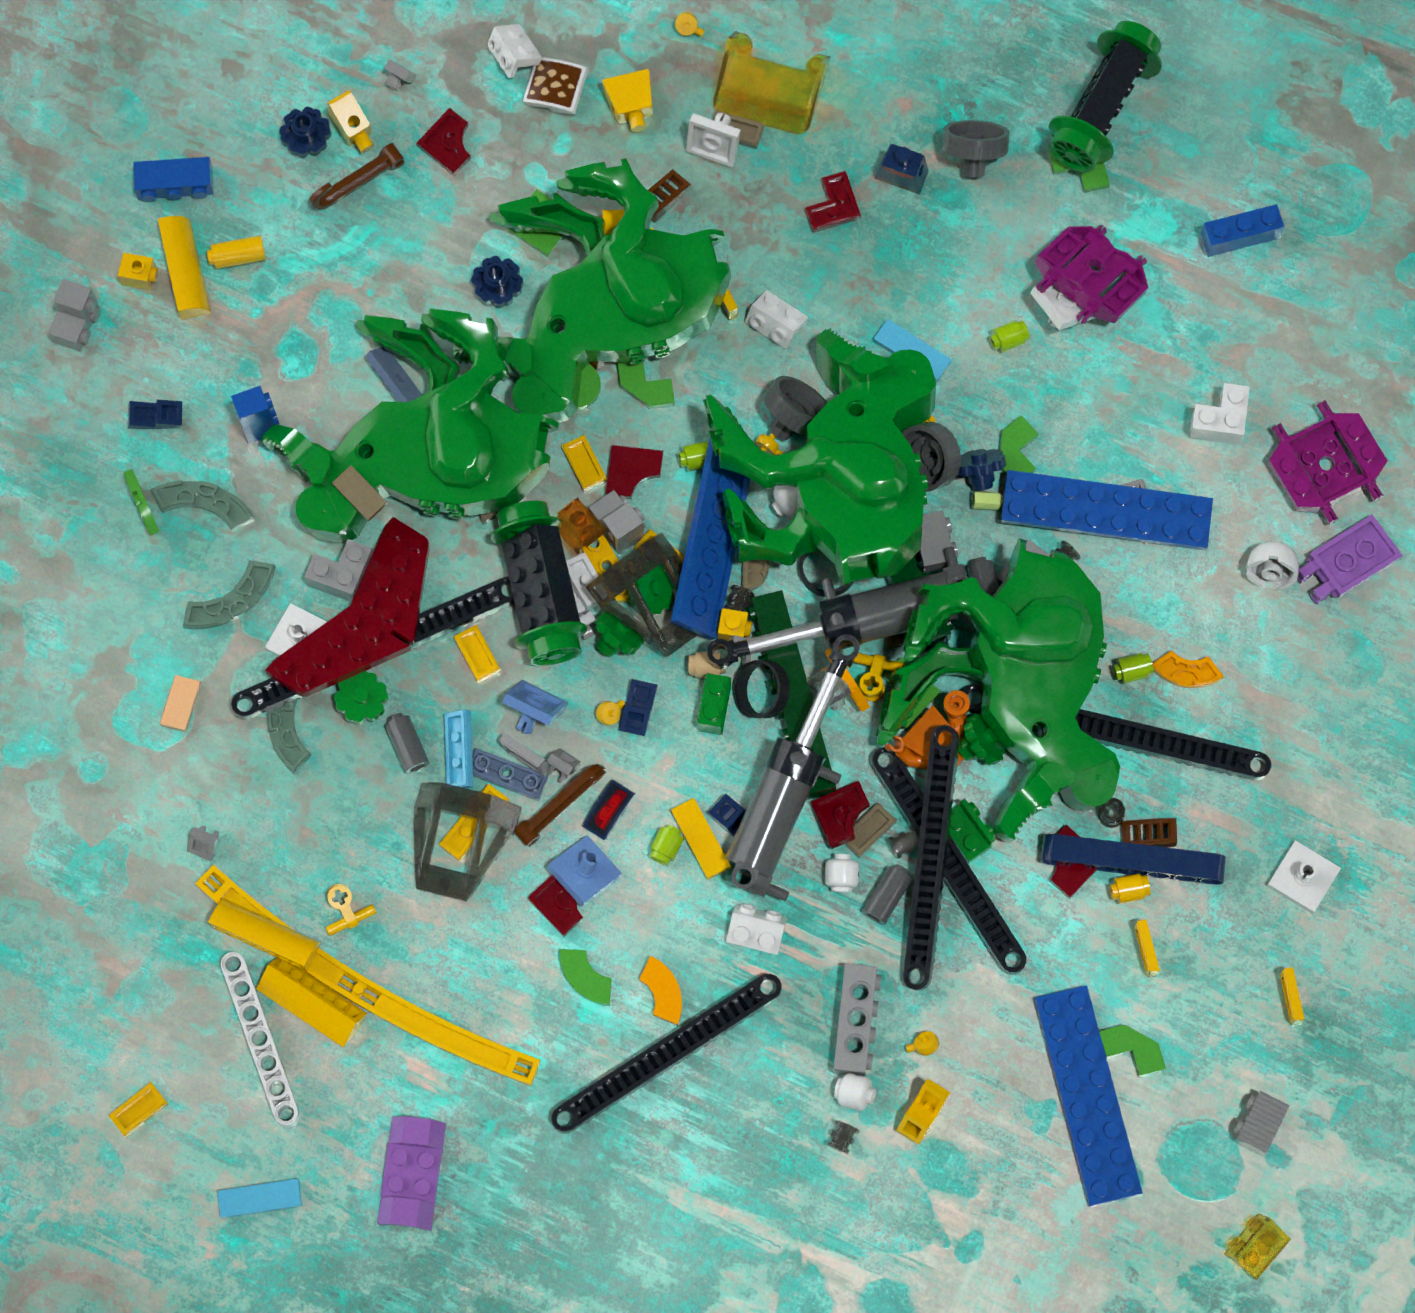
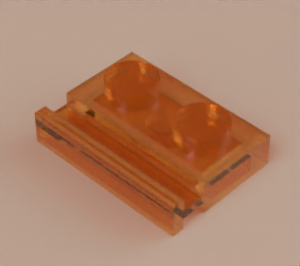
[557,497,607,555]

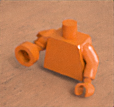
[885,690,970,770]

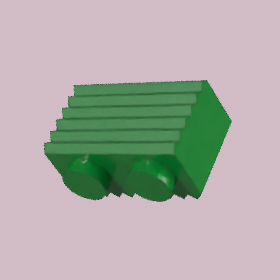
[697,673,731,735]

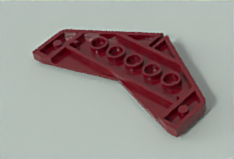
[265,517,430,697]

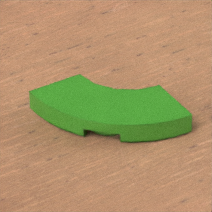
[124,469,160,535]
[560,949,612,1006]

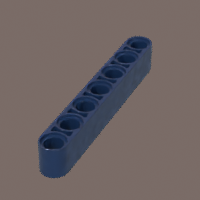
[1041,834,1226,885]

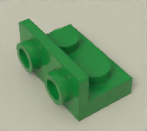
[949,798,996,864]

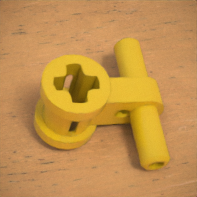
[853,653,905,702]
[325,884,377,936]

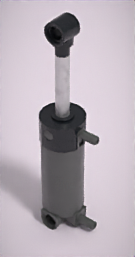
[707,547,968,670]
[725,634,860,901]

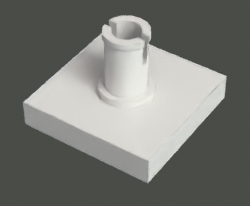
[686,113,741,168]
[1031,286,1095,330]
[265,603,327,657]
[1267,840,1341,914]

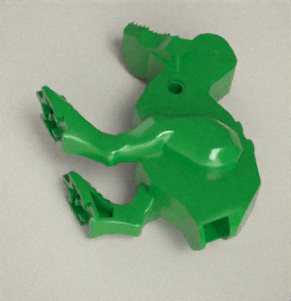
[453,158,731,423]
[261,308,559,543]
[703,328,936,586]
[876,538,1120,843]

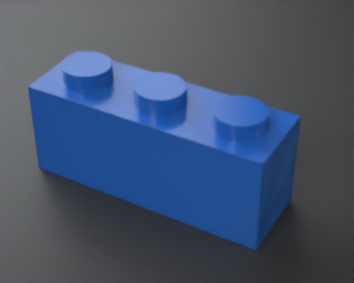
[133,157,214,202]
[1201,204,1285,257]
[231,386,280,444]

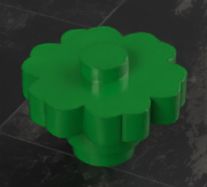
[627,561,675,615]
[595,609,645,657]
[334,671,389,725]
[958,713,1006,765]

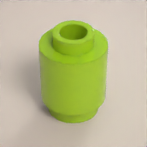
[990,320,1030,353]
[678,441,709,471]
[1113,652,1154,684]
[649,825,684,866]

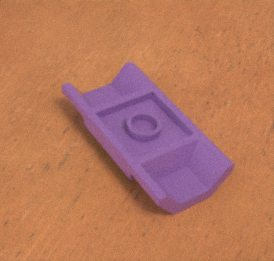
[377,1116,446,1231]

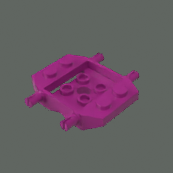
[1035,225,1149,324]
[1268,400,1388,525]

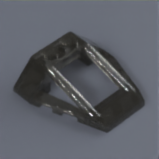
[586,533,698,657]
[413,782,522,903]

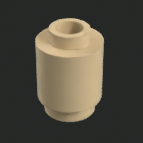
[689,652,726,679]

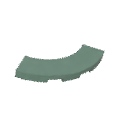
[150,480,255,532]
[183,560,276,629]
[267,698,312,775]

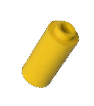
[207,235,266,269]

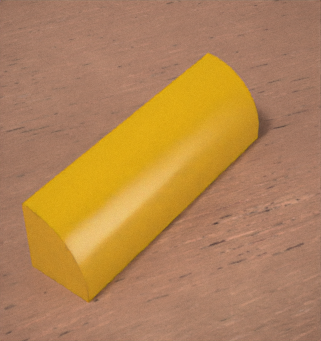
[157,216,211,320]
[208,899,321,972]
[256,958,367,1047]

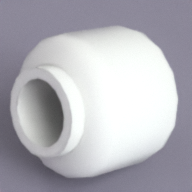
[825,854,860,892]
[834,1073,876,1111]

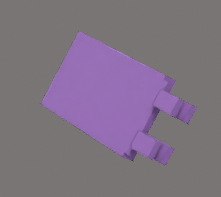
[1297,515,1403,604]

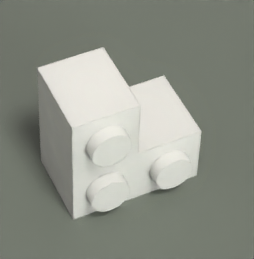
[1189,383,1250,445]

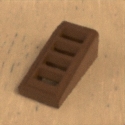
[648,169,691,223]
[1121,818,1177,848]

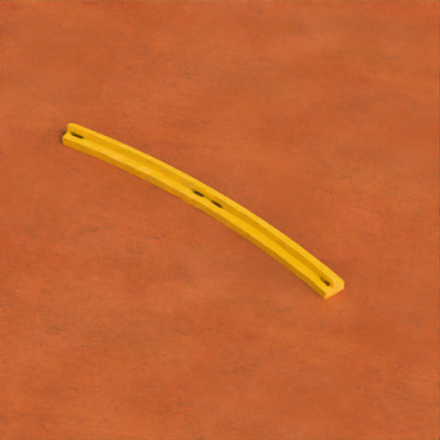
[195,864,541,1086]

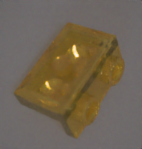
[1224,1214,1291,1280]

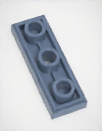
[366,348,422,402]
[472,748,549,802]

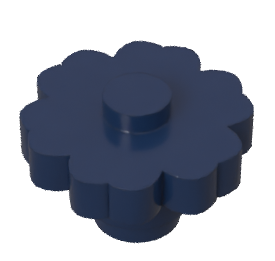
[279,107,332,158]
[471,256,524,308]
[958,449,1006,491]

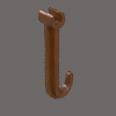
[309,143,405,210]
[513,764,607,847]

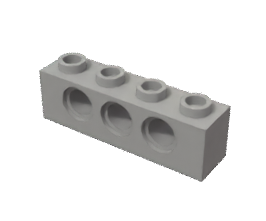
[833,963,881,1077]

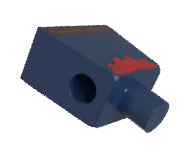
[875,144,929,195]

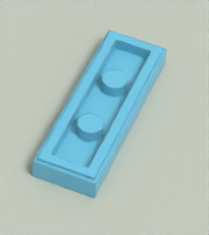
[873,319,952,382]
[444,709,473,792]
[217,1179,302,1219]

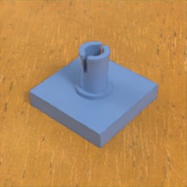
[502,680,569,734]
[547,835,622,907]

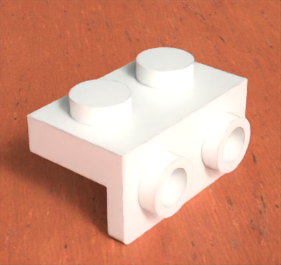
[488,24,542,78]
[745,290,809,349]
[726,904,787,955]

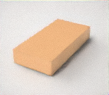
[160,675,201,732]

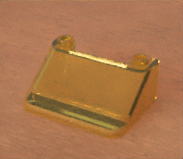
[713,31,831,134]

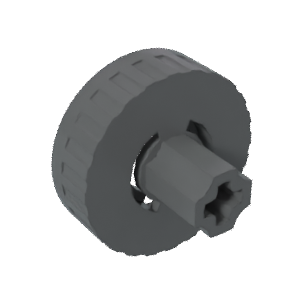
[942,120,1009,178]
[764,376,827,441]
[902,422,961,492]

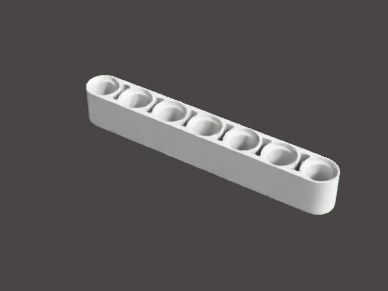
[221,952,301,1129]

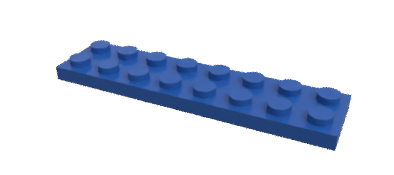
[671,439,750,640]
[1001,470,1213,550]
[1034,985,1143,1208]

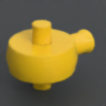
[675,12,705,37]
[755,434,784,455]
[596,700,626,726]
[906,1031,939,1056]

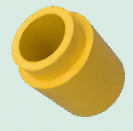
[1110,874,1151,904]

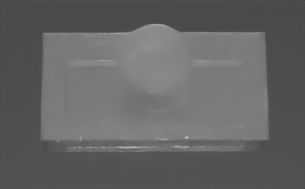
[807,666,851,710]

